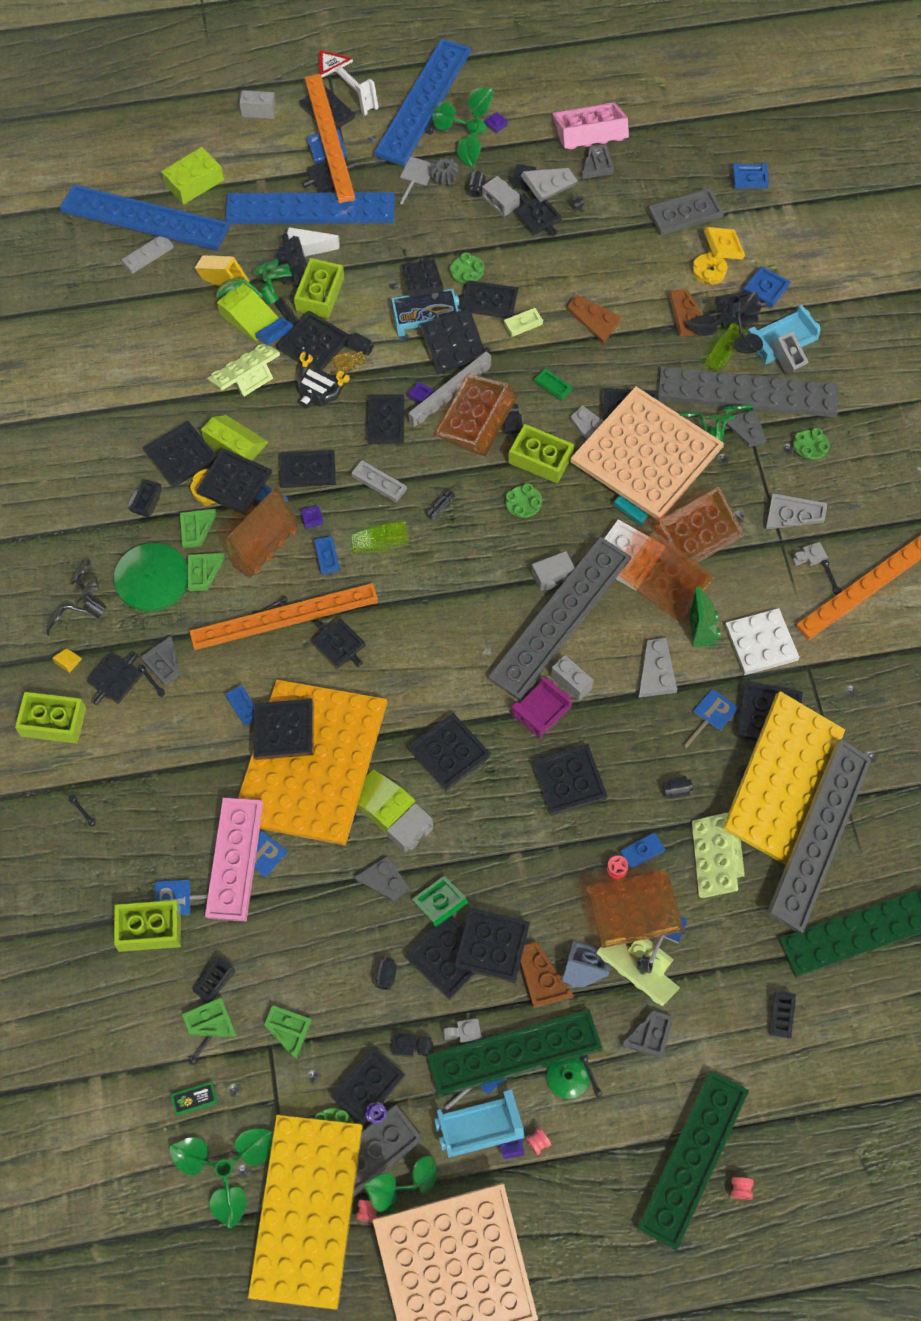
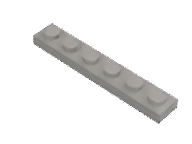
[408,352,491,427]

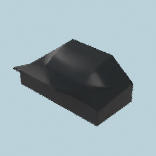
[127,479,162,518]

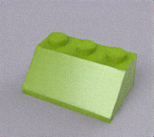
[201,415,268,461]

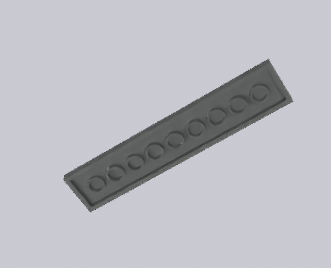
[658,367,839,417]
[488,537,631,701]
[767,739,872,933]

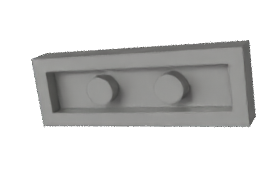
[121,236,174,274]
[351,460,407,503]

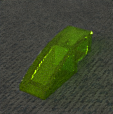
[704,322,748,372]
[351,521,408,553]

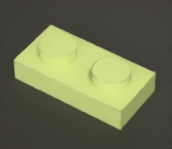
[504,308,543,337]

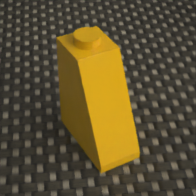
[195,255,250,286]

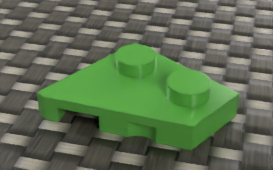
[180,509,217,548]
[188,553,225,591]
[182,998,237,1037]
[264,1005,312,1059]

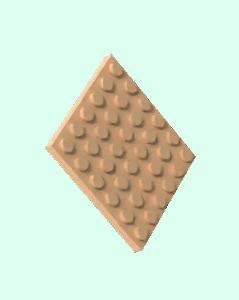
[571,387,724,521]
[373,1183,538,1321]

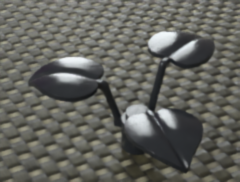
[686,292,763,354]
[46,559,107,636]

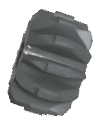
[431,157,459,186]

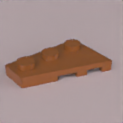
[669,289,713,336]
[567,294,621,345]
[521,942,574,1009]

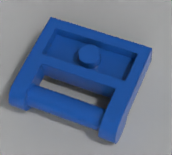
[732,162,769,189]

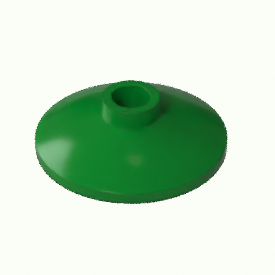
[547,1058,589,1099]

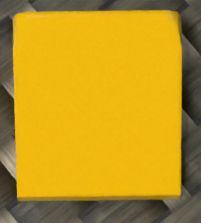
[52,648,82,673]

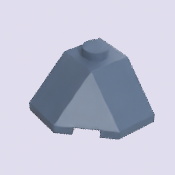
[562,941,610,988]

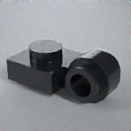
[503,402,523,434]
[392,1033,433,1057]

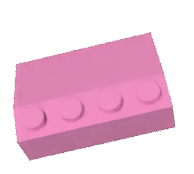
[552,102,629,149]

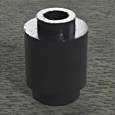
[467,171,486,198]
[347,332,374,356]
[663,776,693,799]
[373,958,398,990]

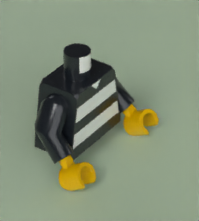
[297,353,350,409]

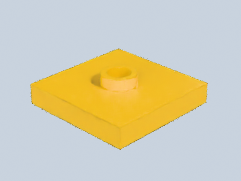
[704,227,745,260]

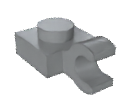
[792,542,828,566]
[443,1019,481,1044]

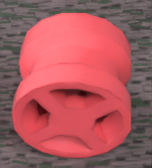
[607,856,628,880]
[525,1127,551,1156]
[731,1177,754,1200]
[355,1200,377,1223]

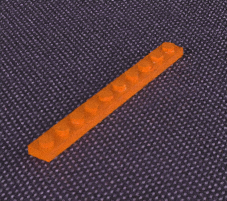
[305,74,355,203]
[796,535,921,641]
[190,583,378,650]

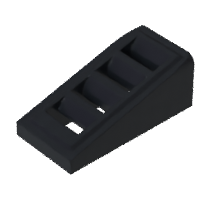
[193,956,236,1003]
[770,991,796,1039]

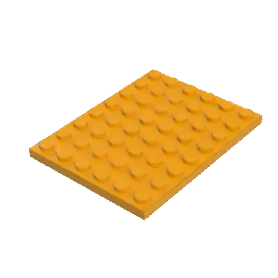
[238,680,388,846]

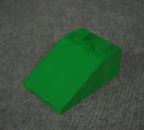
[689,587,721,647]

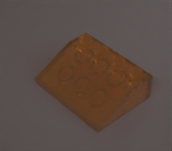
[435,374,519,456]
[226,487,298,578]
[651,487,745,571]
[619,531,714,622]
[586,870,683,948]

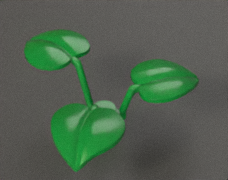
[433,88,494,167]
[216,258,292,305]
[678,405,754,442]
[170,1129,273,1228]
[363,1156,437,1213]

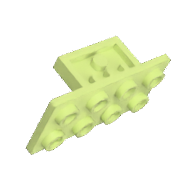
[207,344,280,396]
[692,813,745,898]
[596,934,679,1006]

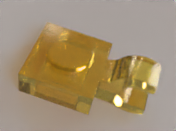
[333,351,366,373]

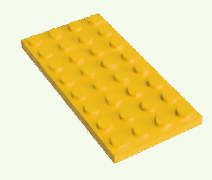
[722,692,845,865]
[248,1115,363,1310]

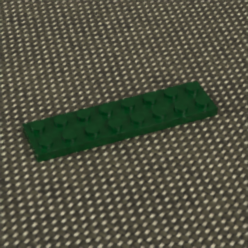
[779,889,921,978]
[427,1009,603,1097]
[636,1071,749,1251]

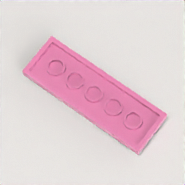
[205,798,264,922]

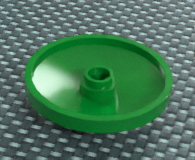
[114,543,188,612]

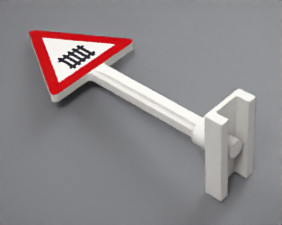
[319,50,379,115]

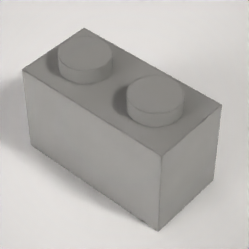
[240,90,276,119]
[482,176,520,217]
[770,331,809,375]
[532,551,575,591]
[551,655,593,702]
[387,803,433,853]

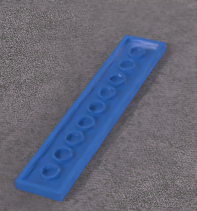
[375,39,471,166]
[60,185,230,251]
[226,192,395,224]

